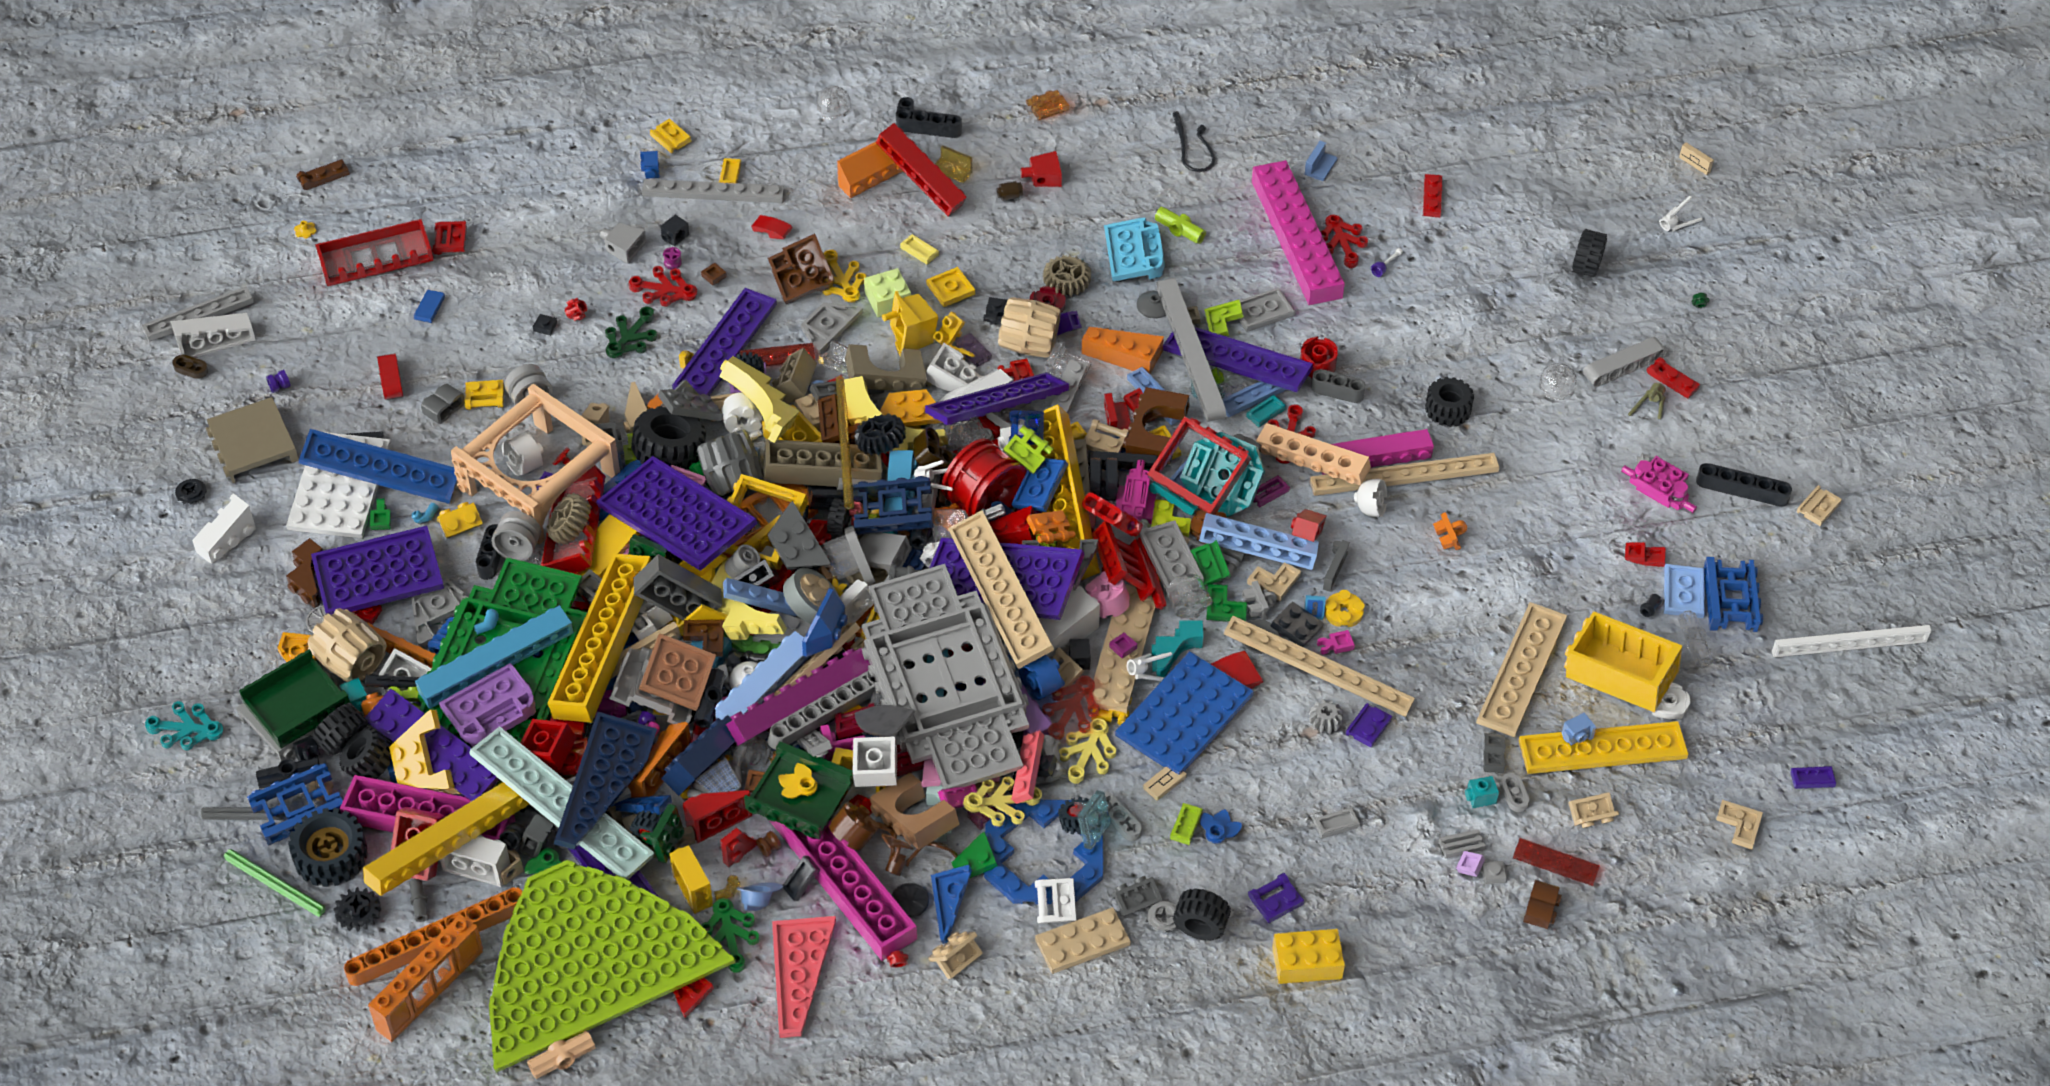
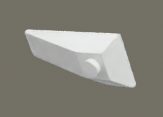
[938,369,1013,429]
[379,648,432,692]

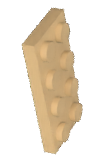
[1035,907,1130,974]

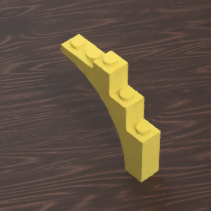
[844,376,948,452]
[711,558,787,640]

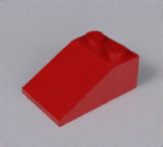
[683,790,753,843]

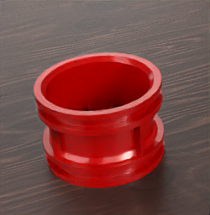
[941,438,1027,517]

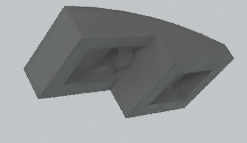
[1483,733,1505,773]

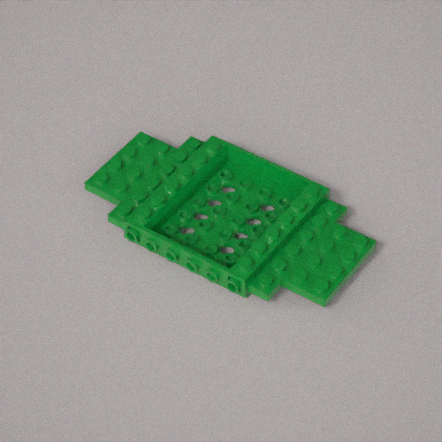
[418,557,587,748]

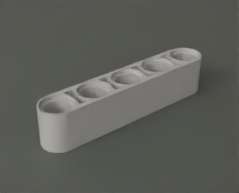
[1583,337,1668,387]

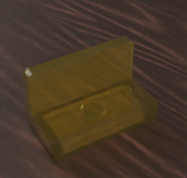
[935,145,972,183]

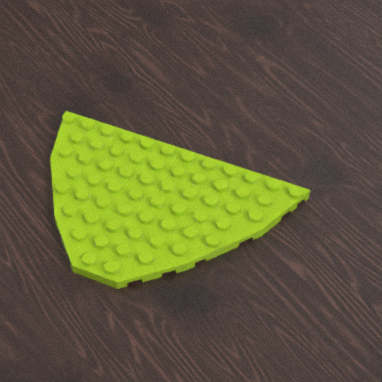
[489,860,735,1073]

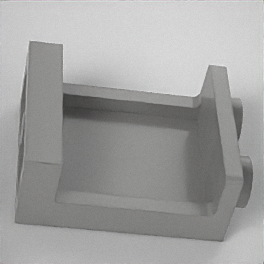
[850,533,912,574]

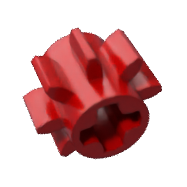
[565,298,587,321]

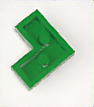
[1206,584,1247,622]

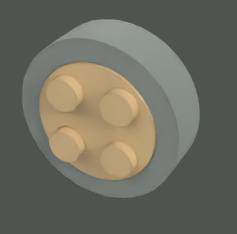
[783,568,839,624]

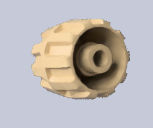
[998,297,1061,358]
[308,608,387,682]

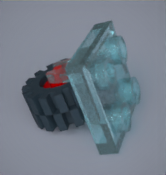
[1058,790,1111,850]

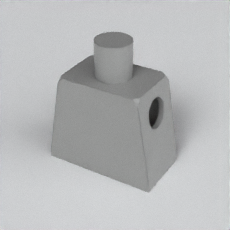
[600,223,646,264]

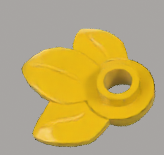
[778,763,817,798]

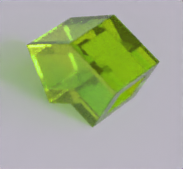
[1211,367,1225,388]

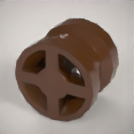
[756,831,782,857]

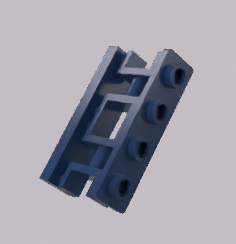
[852,476,934,535]

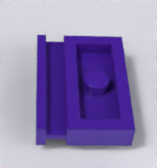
[1346,703,1392,748]

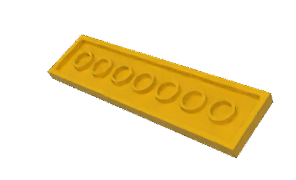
[1519,721,1688,774]

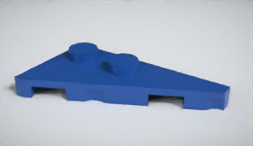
[611,795,672,815]
[931,865,972,944]

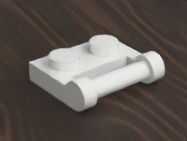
[1035,878,1076,924]

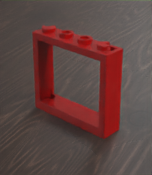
[1147,416,1251,515]

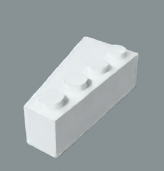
[170,313,256,358]

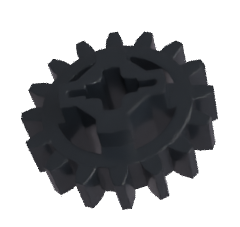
[333,887,382,932]

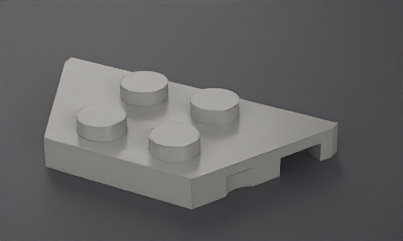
[801,302,863,355]

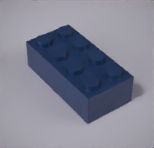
[661,715,736,796]

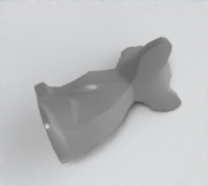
[1041,735,1067,782]

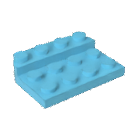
[1104,218,1165,282]

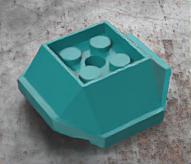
[1180,432,1265,517]

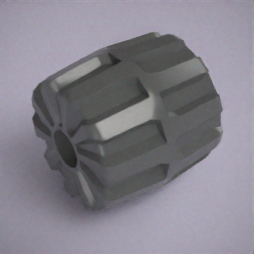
[697,430,764,497]

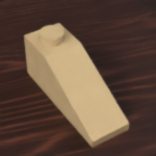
[623,381,647,433]

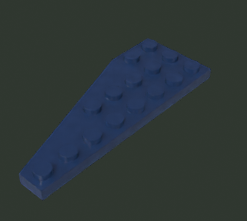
[554,712,657,850]

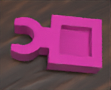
[1317,630,1355,654]

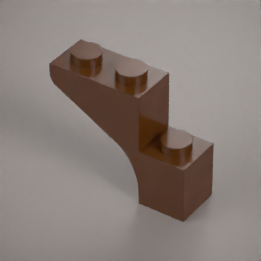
[286,538,323,608]

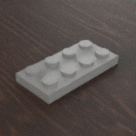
[1139,521,1204,593]

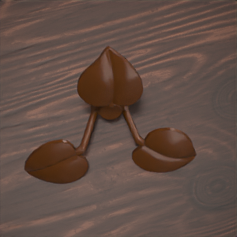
[876,821,958,876]

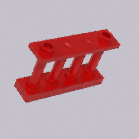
[1092,521,1156,602]

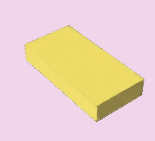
[900,234,939,265]

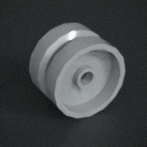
[505,364,553,405]
[491,511,541,561]

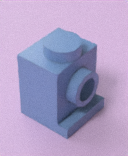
[1562,713,1596,745]

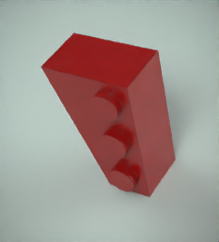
[989,505,1036,544]

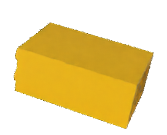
[1564,611,1683,713]

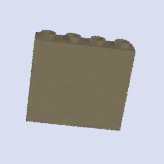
[206,397,299,483]

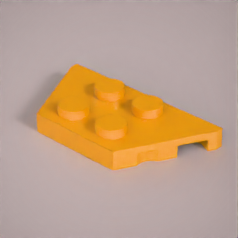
[880,389,943,427]

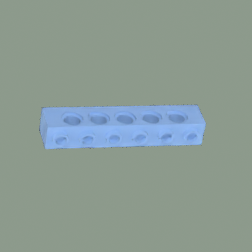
[1199,513,1319,570]

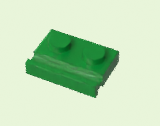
[1190,540,1231,587]

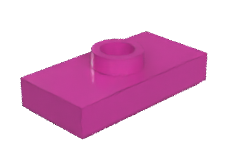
[938,784,977,809]

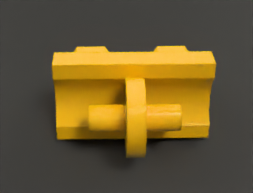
[933,311,965,345]

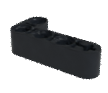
[896,97,962,138]

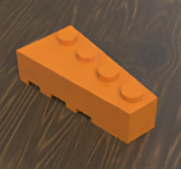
[1081,327,1164,374]

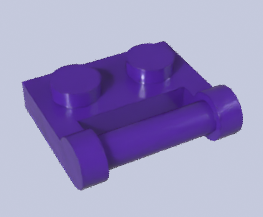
[1248,873,1304,923]

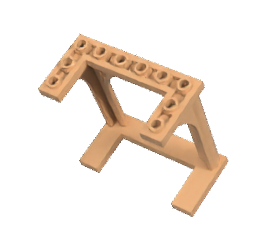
[451,384,620,544]

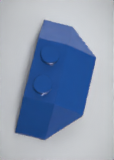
[802,588,848,657]

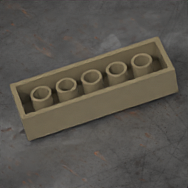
[763,439,882,487]

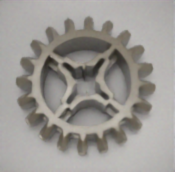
[1043,254,1091,297]
[547,493,591,545]

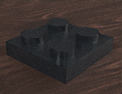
[1270,602,1325,647]

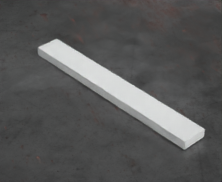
[1772,625,1931,657]

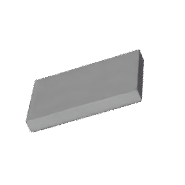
[1238,287,1295,332]

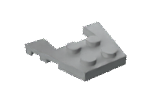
[411,580,467,648]

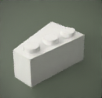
[192,494,256,564]

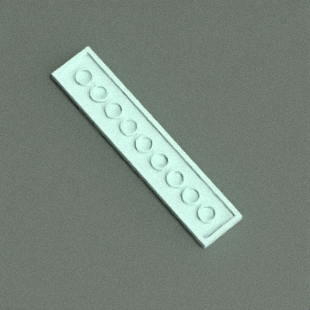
[470,726,654,880]

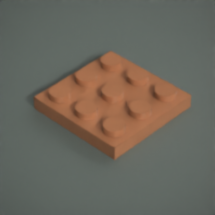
[639,633,716,711]

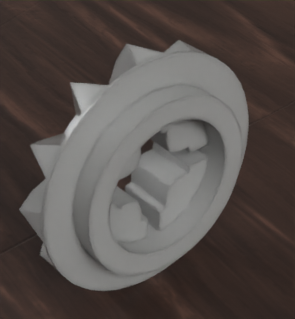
[1147,901,1177,933]

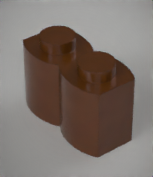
[1523,880,1562,929]

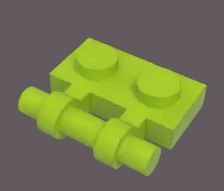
[1003,425,1053,474]

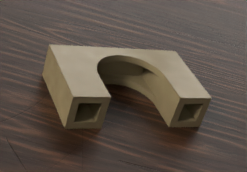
[845,344,927,392]

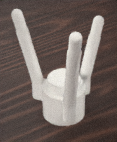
[1660,196,1703,232]
[914,460,953,491]
[1127,652,1172,681]

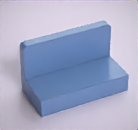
[1304,141,1337,181]

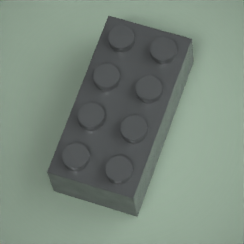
[634,554,722,620]

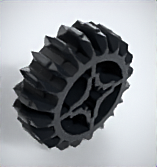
[855,413,906,456]

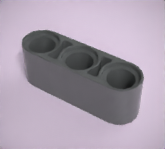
[1311,369,1365,403]

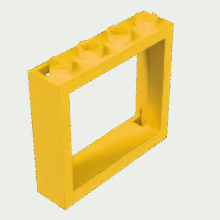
[724,474,809,570]

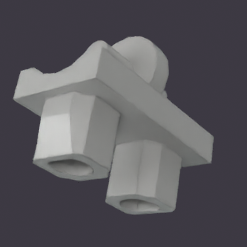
[1242,581,1277,620]

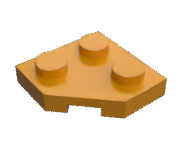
[277,632,317,662]

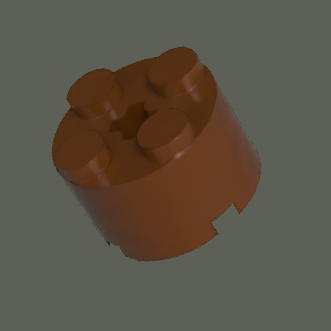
[829,802,880,851]

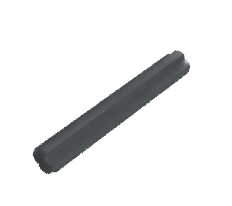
[200,807,284,820]

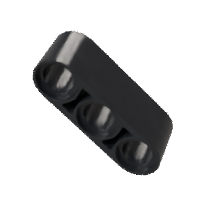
[476,524,501,580]

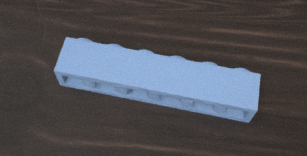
[715,631,812,720]

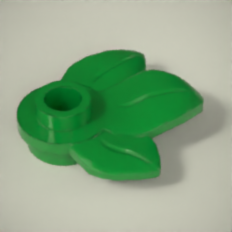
[525,848,562,875]

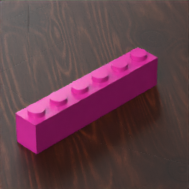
[1322,429,1434,475]

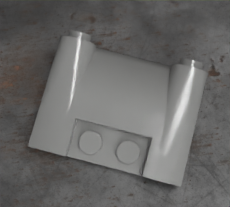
[610,647,692,724]

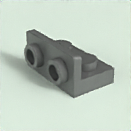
[1111,876,1162,916]

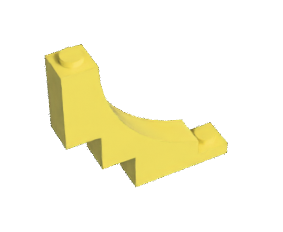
[719,356,799,443]

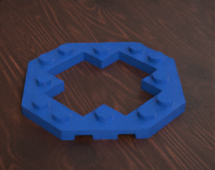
[984,800,1103,904]

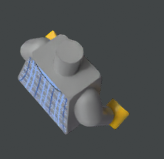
[680,755,742,799]

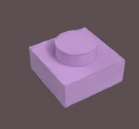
[1456,851,1485,877]

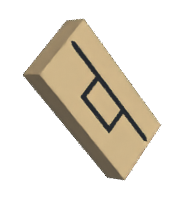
[1679,142,1714,175]
[1143,767,1187,801]

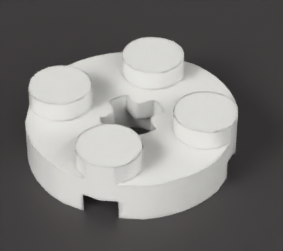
[1652,683,1690,720]

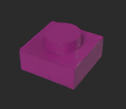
[1109,632,1138,659]

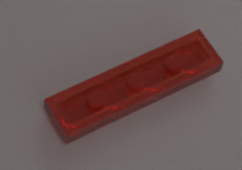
[740,343,815,366]
[1513,838,1600,886]

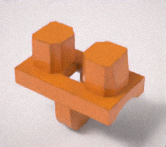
[1433,512,1467,550]

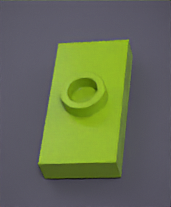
[1170,803,1203,845]

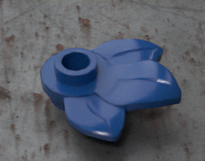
[1200,809,1242,844]

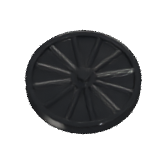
[892,883,929,918]

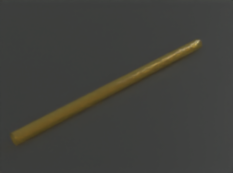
[836,376,854,509]

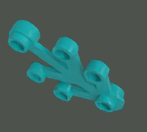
[145,701,224,751]

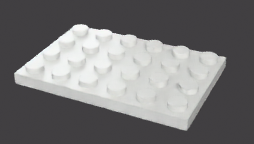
[286,432,391,539]

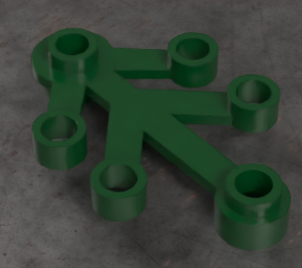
[605,306,657,358]

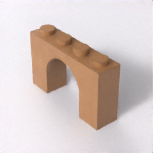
[870,773,960,850]

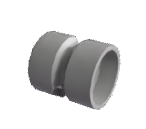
[725,545,760,579]

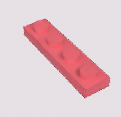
[1011,730,1044,804]

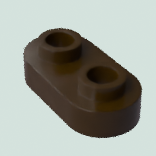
[172,355,208,379]

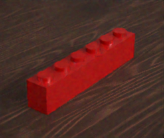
[876,123,967,217]

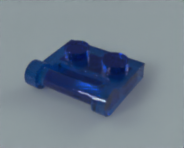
[1008,410,1044,445]

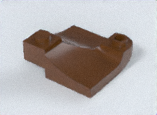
[768,233,835,304]

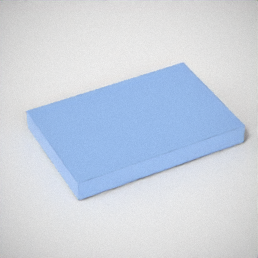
[1664,564,1704,618]

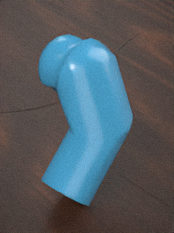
[411,503,439,524]
[474,609,499,635]

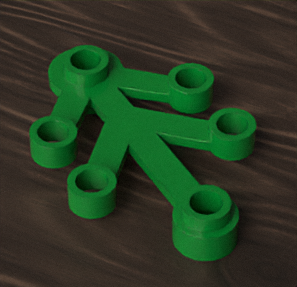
[701,898,759,973]

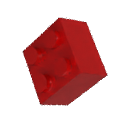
[520,719,577,771]

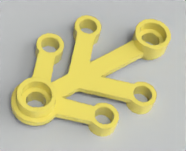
[1059,718,1116,784]
[963,777,1042,827]

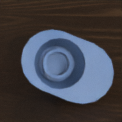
[737,883,783,911]

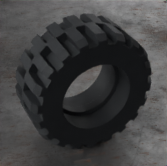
[631,406,706,470]

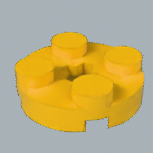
[1325,590,1365,628]

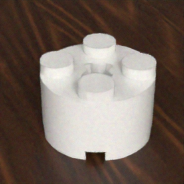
[721,393,762,434]
[502,431,544,476]

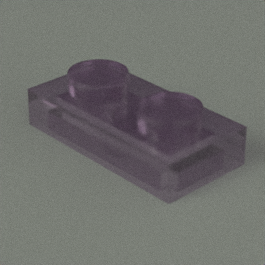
[955,333,992,367]

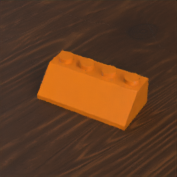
[837,142,903,198]
[628,722,691,798]

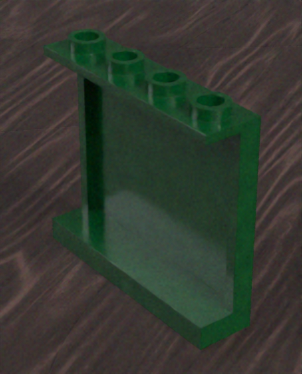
[239,649,350,749]
[744,741,854,839]

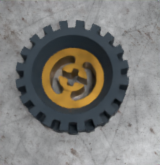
[288,808,368,887]

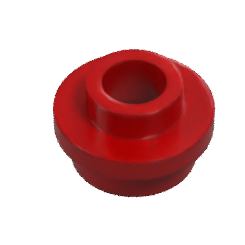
[887,951,908,968]

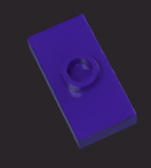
[1790,766,1836,789]

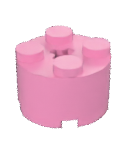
[1085,571,1130,618]

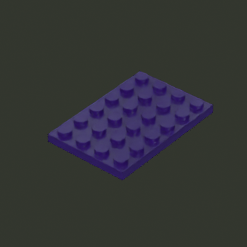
[311,526,444,615]

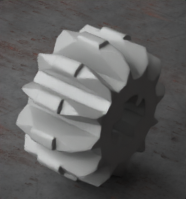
[1309,699,1343,734]

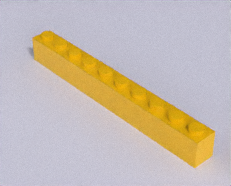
[363,782,529,896]

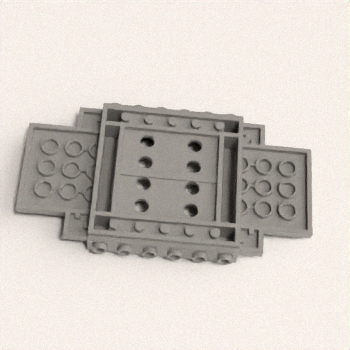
[862,564,1029,789]

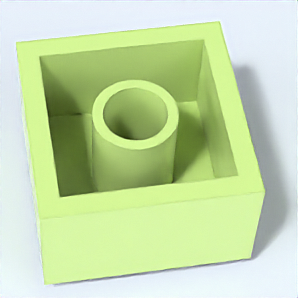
[864,268,911,318]

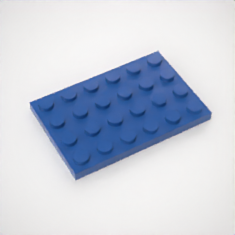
[1115,651,1254,775]

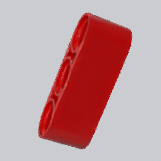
[377,353,403,400]

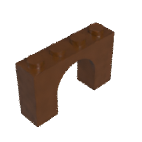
[1123,387,1190,464]

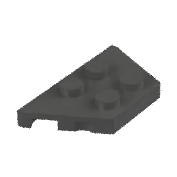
[768,501,831,569]

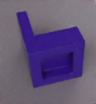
[1057,311,1082,336]

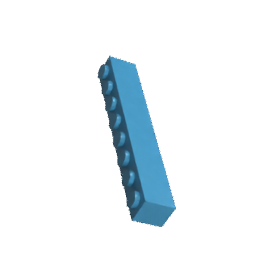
[415,605,573,709]

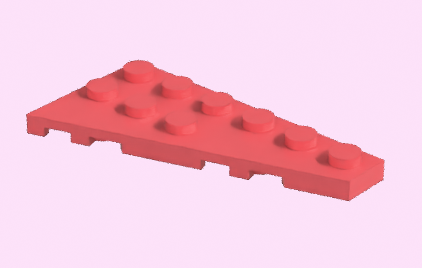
[772,916,836,1038]

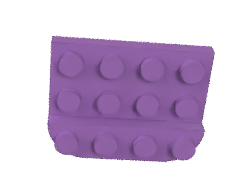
[439,663,536,747]

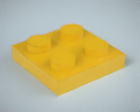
[926,267,975,307]

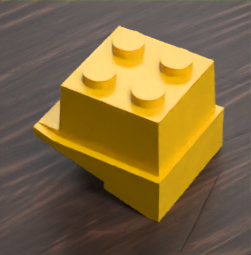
[882,291,938,356]

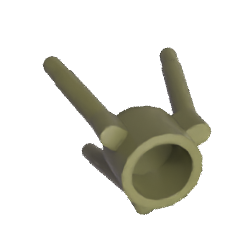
[1628,383,1666,419]

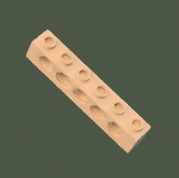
[1256,423,1371,485]

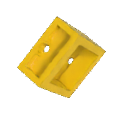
[670,845,713,914]

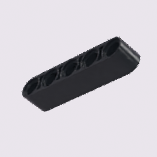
[1696,463,1792,507]

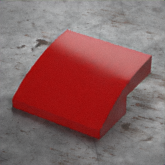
[1211,651,1263,689]

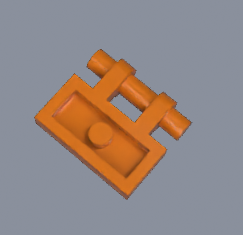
[1026,510,1075,544]

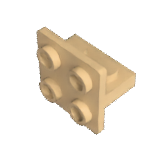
[928,931,983,979]

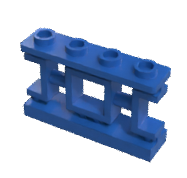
[1703,557,1763,632]
[247,763,343,846]

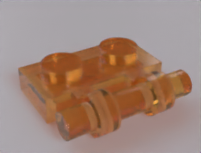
[1026,90,1069,121]

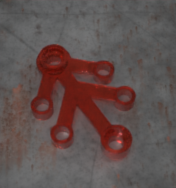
[1042,675,1100,740]

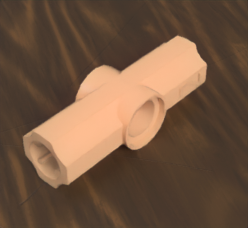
[527,1031,596,1079]

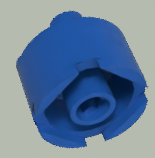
[1019,655,1065,700]

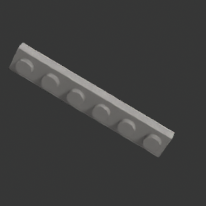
[142,287,254,342]

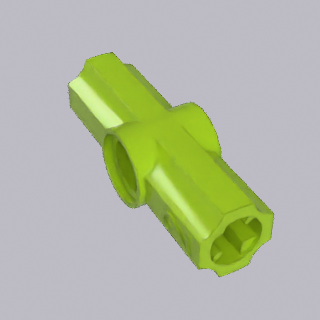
[1155,206,1206,244]

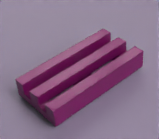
[1253,475,1290,508]

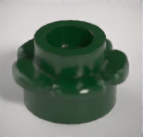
[1692,293,1710,308]

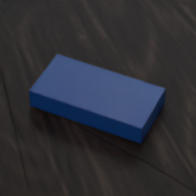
[414,289,445,323]

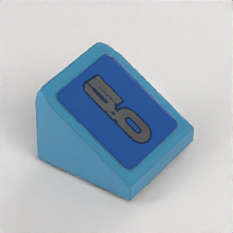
[1304,595,1326,620]

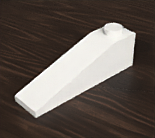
[926,343,984,392]

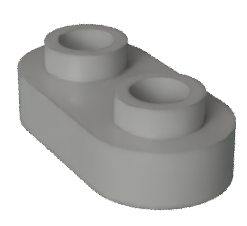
[1501,774,1529,812]

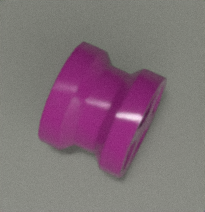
[663,247,682,270]

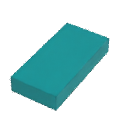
[1246,395,1286,428]

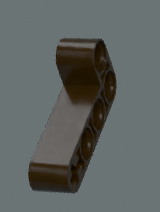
[913,427,957,477]

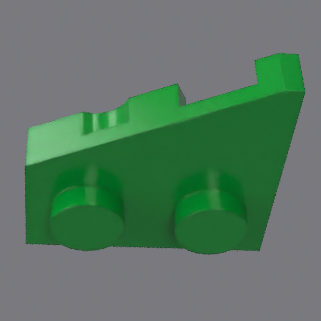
[951,832,998,879]

